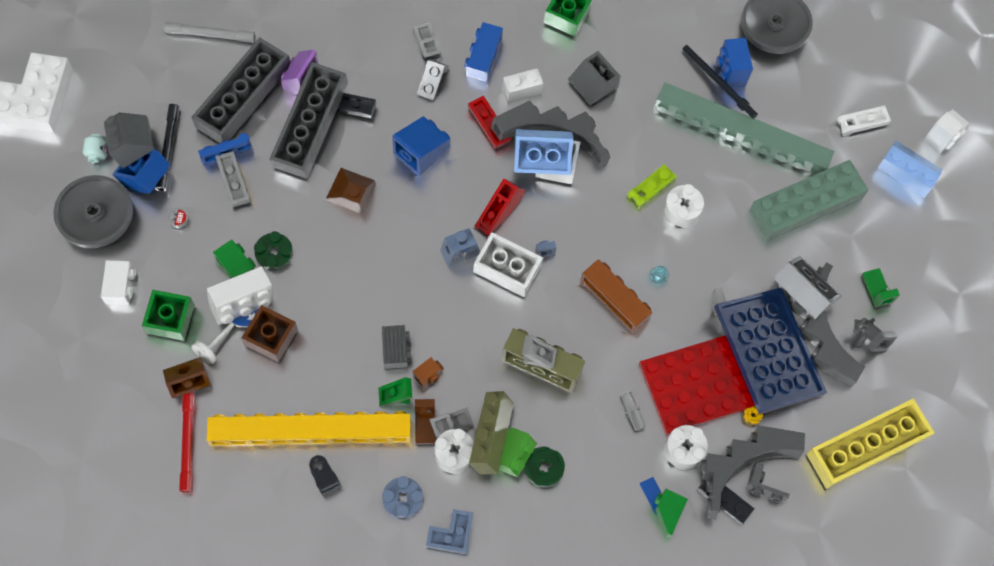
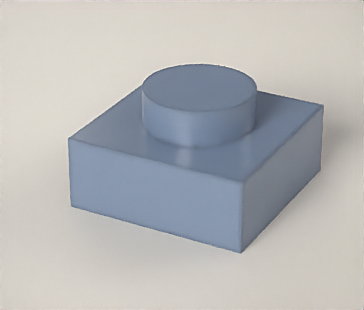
[535,240,556,257]

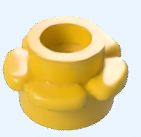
[744,406,763,425]

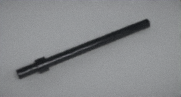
[682,45,758,119]

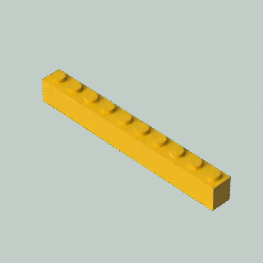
[207,411,411,446]

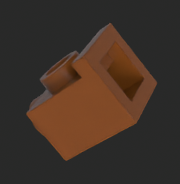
[412,357,444,391]

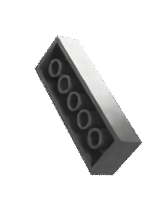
[191,37,290,143]
[269,62,348,179]

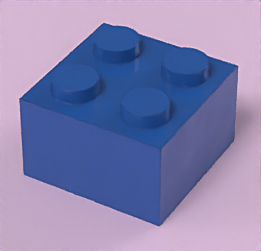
[716,38,753,88]
[112,150,170,194]

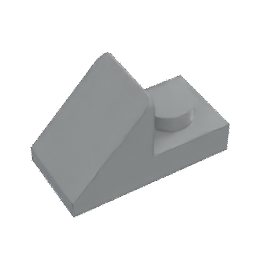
[522,335,557,369]

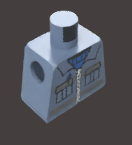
[440,228,480,267]

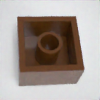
[241,305,298,363]

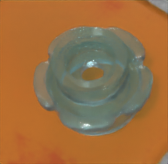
[650,265,669,284]

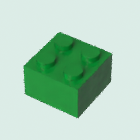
[544,0,592,37]
[142,289,195,341]

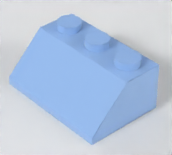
[514,129,573,175]
[877,141,943,198]

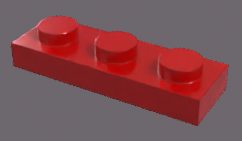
[468,95,511,149]

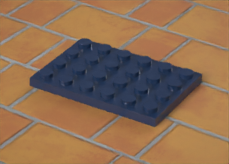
[714,288,827,414]

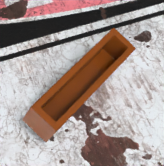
[580,259,652,333]

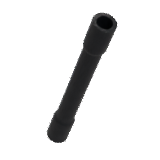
[155,104,180,192]

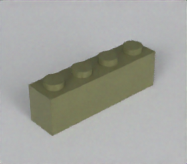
[469,391,514,474]

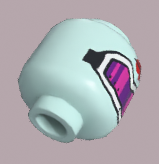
[82,134,108,163]

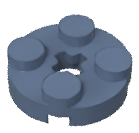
[382,476,423,518]

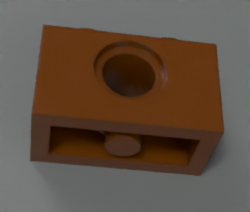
[163,357,211,399]

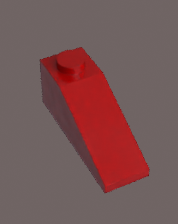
[474,178,526,236]

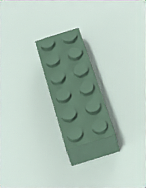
[749,160,869,241]

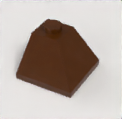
[326,168,375,213]

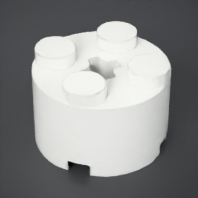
[664,184,704,228]
[664,425,708,470]
[435,429,474,474]

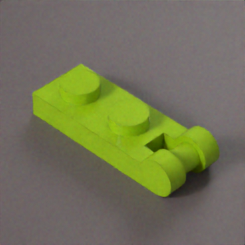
[627,164,677,208]

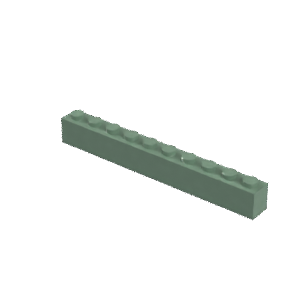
[654,82,835,175]

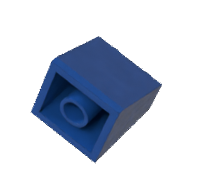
[392,116,450,176]

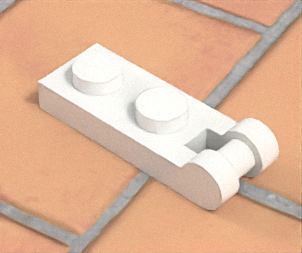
[836,105,891,136]

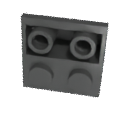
[568,51,621,106]

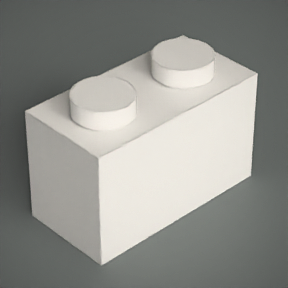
[502,68,544,103]
[101,260,136,304]

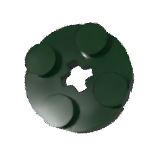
[254,231,293,270]
[524,446,565,488]

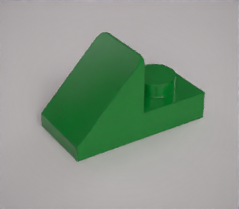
[378,377,412,407]

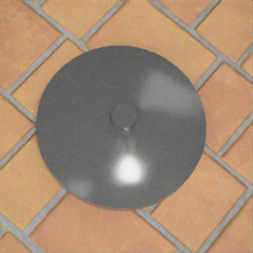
[741,0,813,54]
[53,175,133,248]

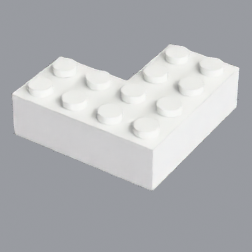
[0,53,73,133]

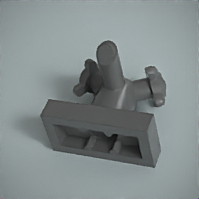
[852,318,898,352]

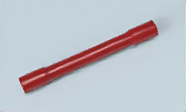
[179,392,195,493]

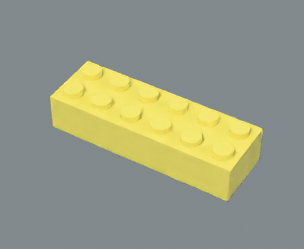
[806,398,934,489]

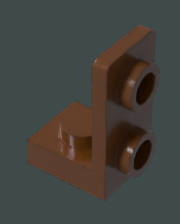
[415,399,435,444]

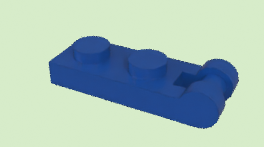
[198,133,252,165]

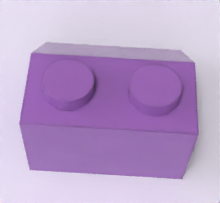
[280,50,318,95]

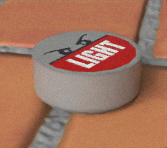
[168,209,189,229]

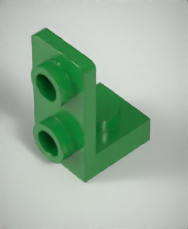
[862,268,900,308]

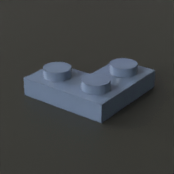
[426,509,473,554]

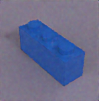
[464,22,503,82]

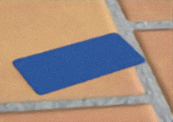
[640,477,662,515]

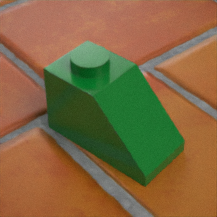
[654,489,688,539]

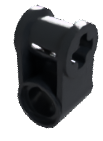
[309,455,341,497]

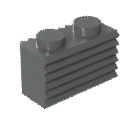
[382,325,411,369]

